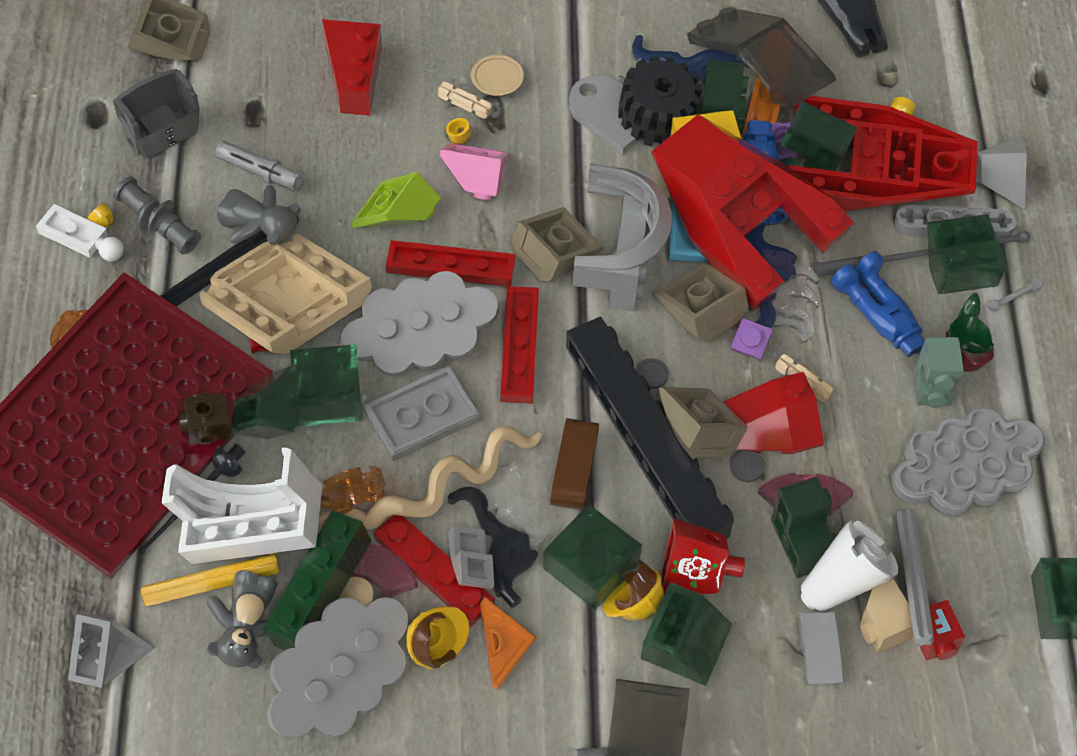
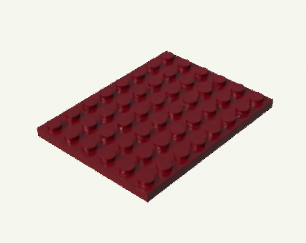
[0,272,280,579]

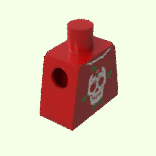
[660,519,745,594]

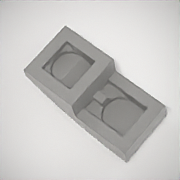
[448,525,494,589]
[798,612,843,684]

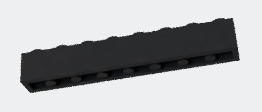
[566,316,734,539]

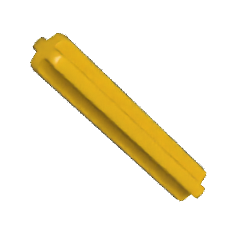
[141,554,279,606]

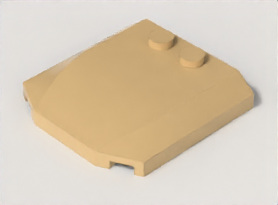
[200,234,372,354]

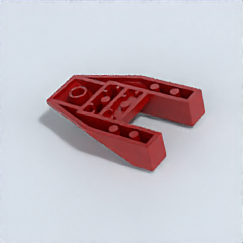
[789,94,978,212]
[651,114,854,311]

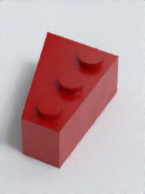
[322,19,382,116]

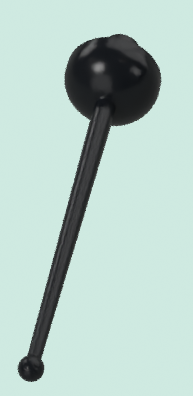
[138,444,246,555]

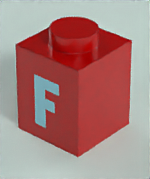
[920,600,965,661]

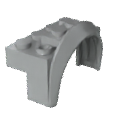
[573,163,672,312]

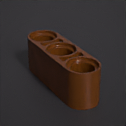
[550,418,599,511]

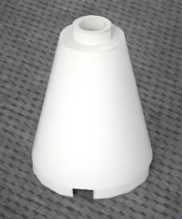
[801,520,898,612]

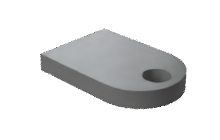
[569,75,642,155]

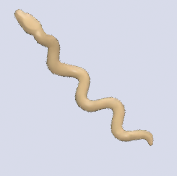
[317,426,542,535]

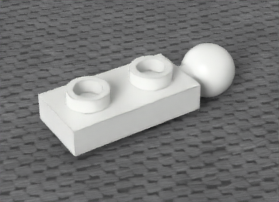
[36,204,124,262]

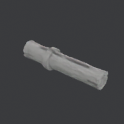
[215,140,304,192]

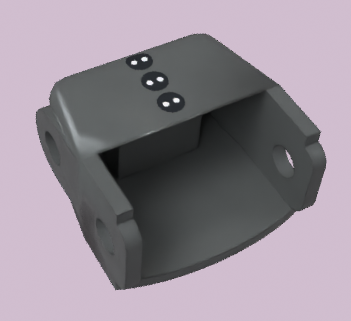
[113,69,200,158]

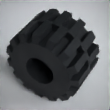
[618,56,702,146]

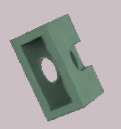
[914,337,964,408]

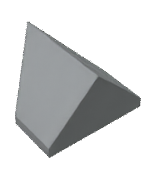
[977,137,1027,210]
[68,612,155,688]

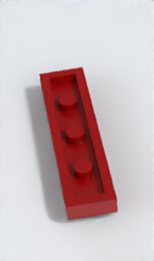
[386,240,515,287]
[500,286,539,404]
[373,515,495,627]

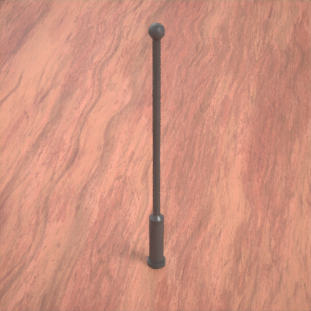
[812,231,1030,277]

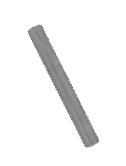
[896,508,934,646]

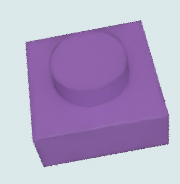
[731,318,773,361]

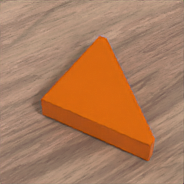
[480,597,537,690]

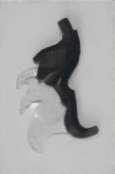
[448,465,549,608]

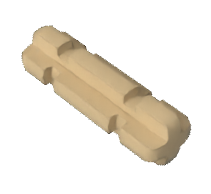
[438,81,493,119]
[775,353,834,402]

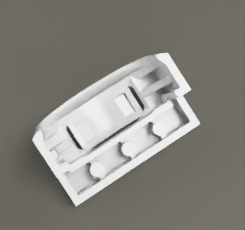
[162,448,323,564]

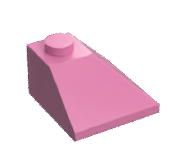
[440,143,510,200]

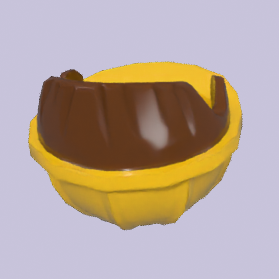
[603,560,664,621]
[406,606,469,669]

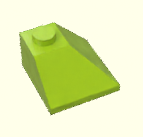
[350,171,441,228]

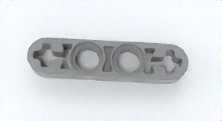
[894,205,1017,240]

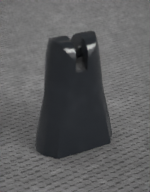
[818,0,888,58]

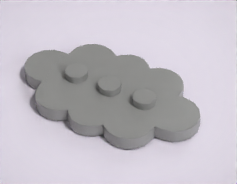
[341,271,499,377]
[891,408,1044,516]
[267,597,408,738]

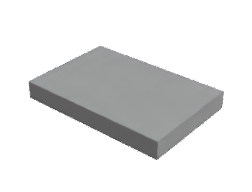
[362,365,481,461]

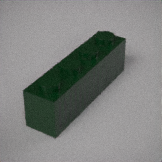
[263,510,372,650]

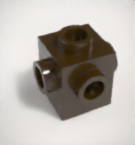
[179,393,230,444]

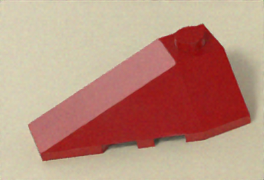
[723,371,824,454]

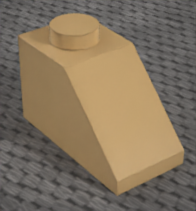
[860,579,913,653]

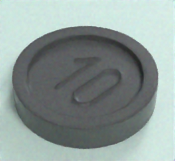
[636,358,669,389]
[730,450,764,483]

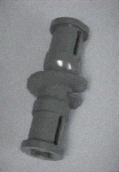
[114,176,201,255]

